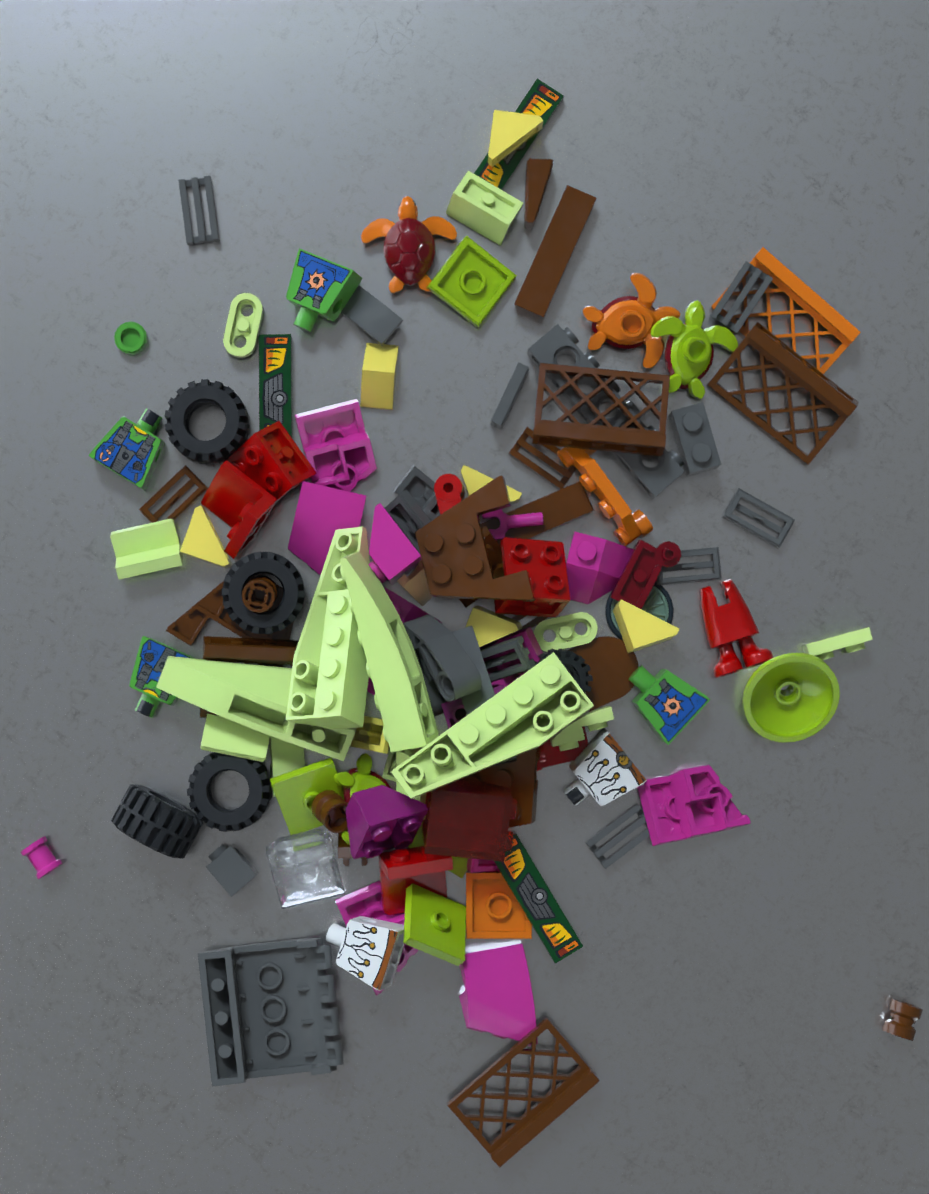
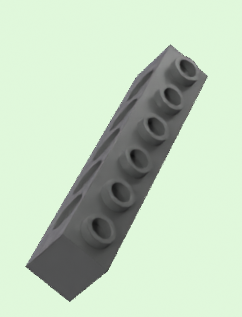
[527,324,685,500]

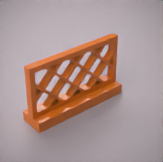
[711,247,861,391]

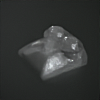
[266,829,345,909]

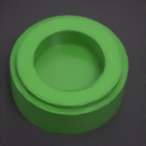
[114,322,148,355]

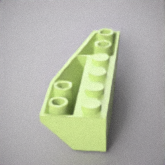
[286,526,370,729]
[340,551,439,752]
[391,652,594,799]
[156,656,357,761]

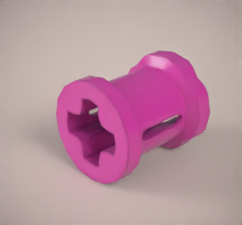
[20,836,63,879]

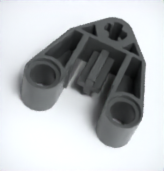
[403,614,482,717]

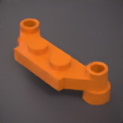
[557,447,653,546]

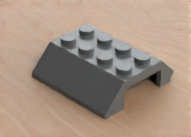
[198,938,344,1087]

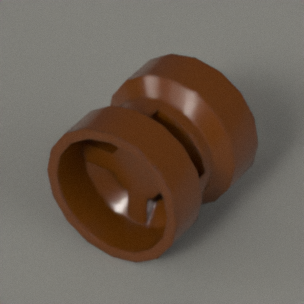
[242,576,278,613]
[311,790,348,833]
[882,998,923,1041]

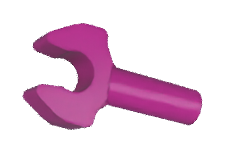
[482,509,543,540]

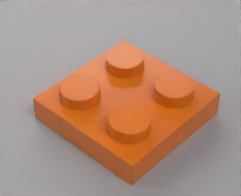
[466,872,532,939]

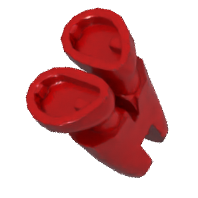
[700,579,774,678]

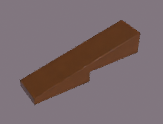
[514,185,597,317]
[481,481,594,545]

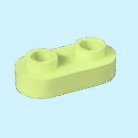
[223,293,263,358]
[533,612,598,652]

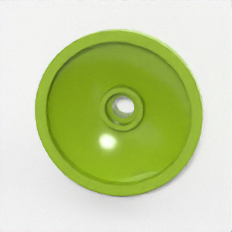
[742,653,840,742]

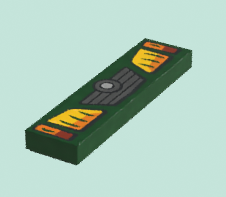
[474,78,564,190]
[259,334,293,439]
[488,833,583,964]

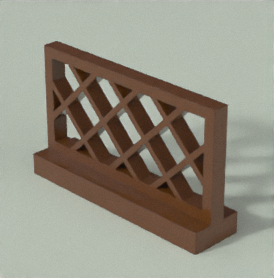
[707,322,859,465]
[532,363,670,456]
[199,636,299,718]
[447,1017,600,1168]

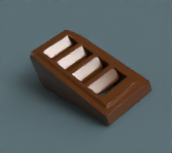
[524,158,553,229]

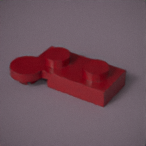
[610,539,681,609]

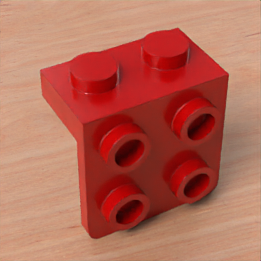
[378,843,453,915]

